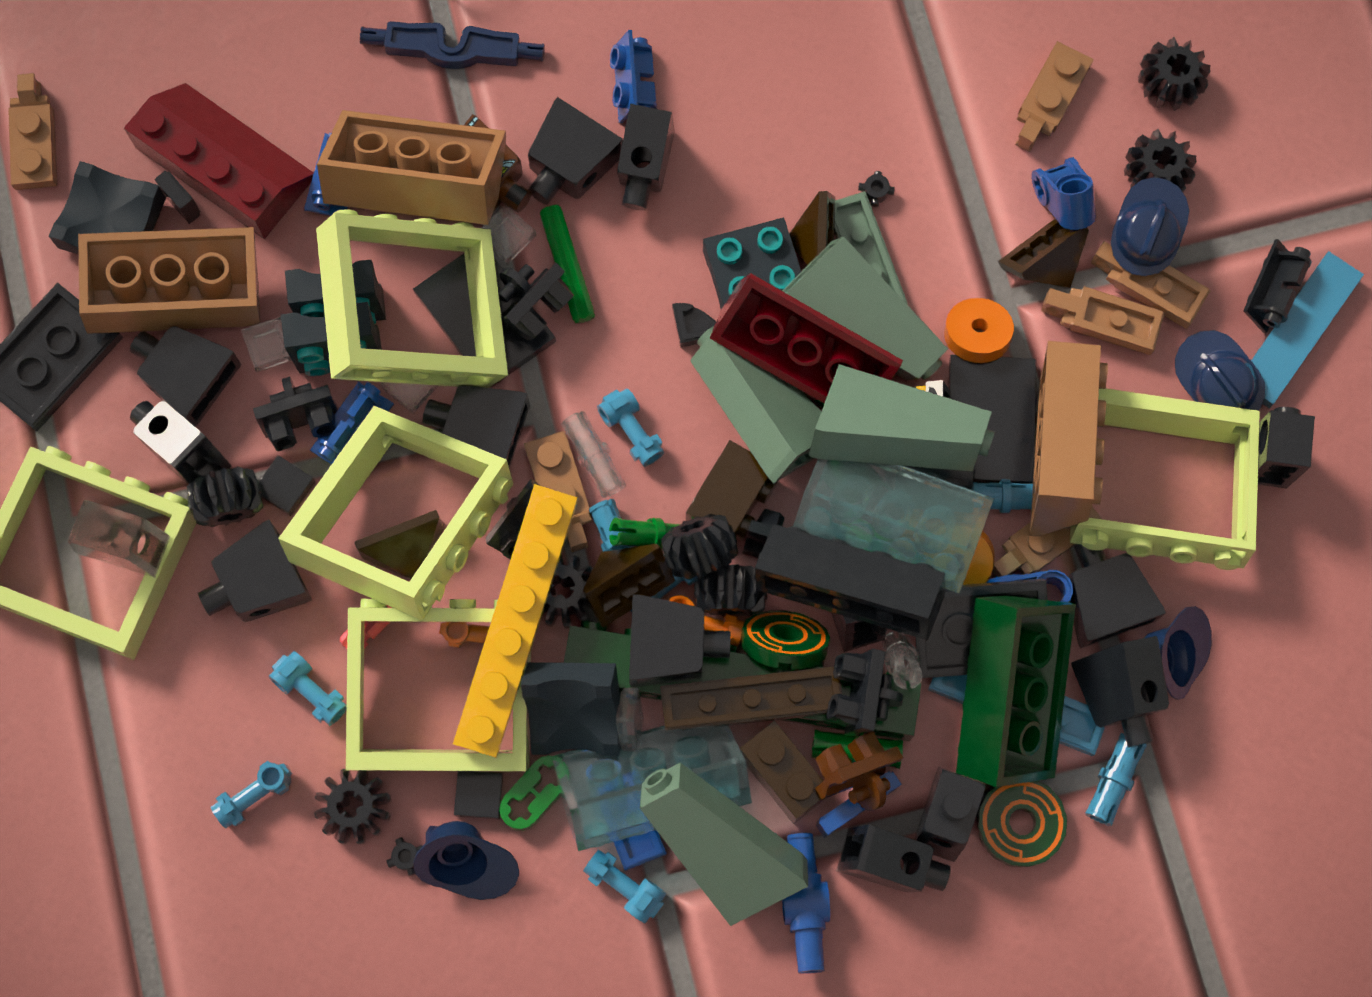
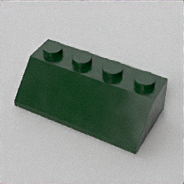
[956,596,1076,787]

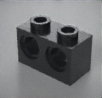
[1258,407,1315,489]

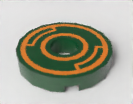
[741,610,830,670]
[977,781,1067,867]

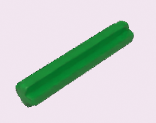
[540,205,595,324]

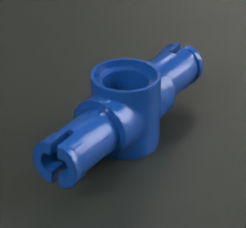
[782,833,830,974]

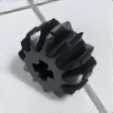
[1138,37,1211,111]
[1124,129,1197,193]
[187,466,263,527]
[661,514,739,579]
[542,554,593,629]
[694,564,768,617]
[314,768,391,845]

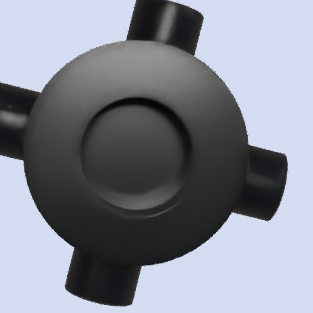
[858,171,895,207]
[386,837,422,876]

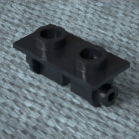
[1243,239,1312,333]

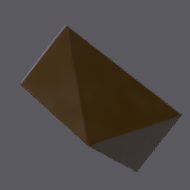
[789,191,835,265]
[998,218,1089,288]
[354,510,444,579]
[583,544,676,628]

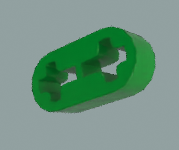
[499,755,571,831]

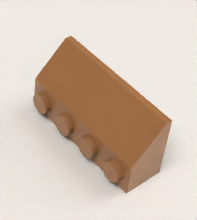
[317,110,506,225]
[78,227,260,334]
[1030,341,1108,536]

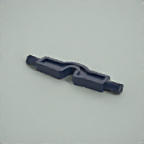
[360,21,545,69]

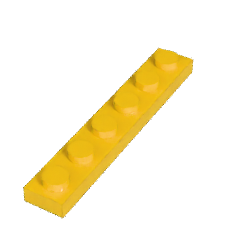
[453,484,578,758]

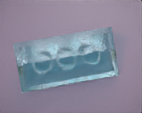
[793,459,994,593]
[551,725,752,851]

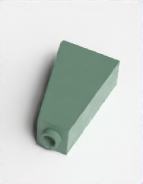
[782,236,948,381]
[690,326,822,483]
[809,364,995,471]
[640,762,808,926]

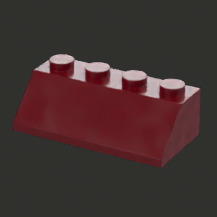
[124,83,314,239]
[710,273,903,403]

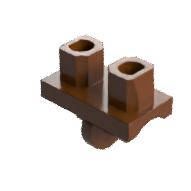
[815,731,904,811]

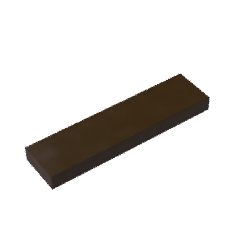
[660,667,842,733]

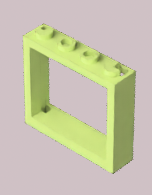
[316,209,508,388]
[1069,388,1260,570]
[278,406,513,620]
[0,446,196,660]
[346,599,531,771]

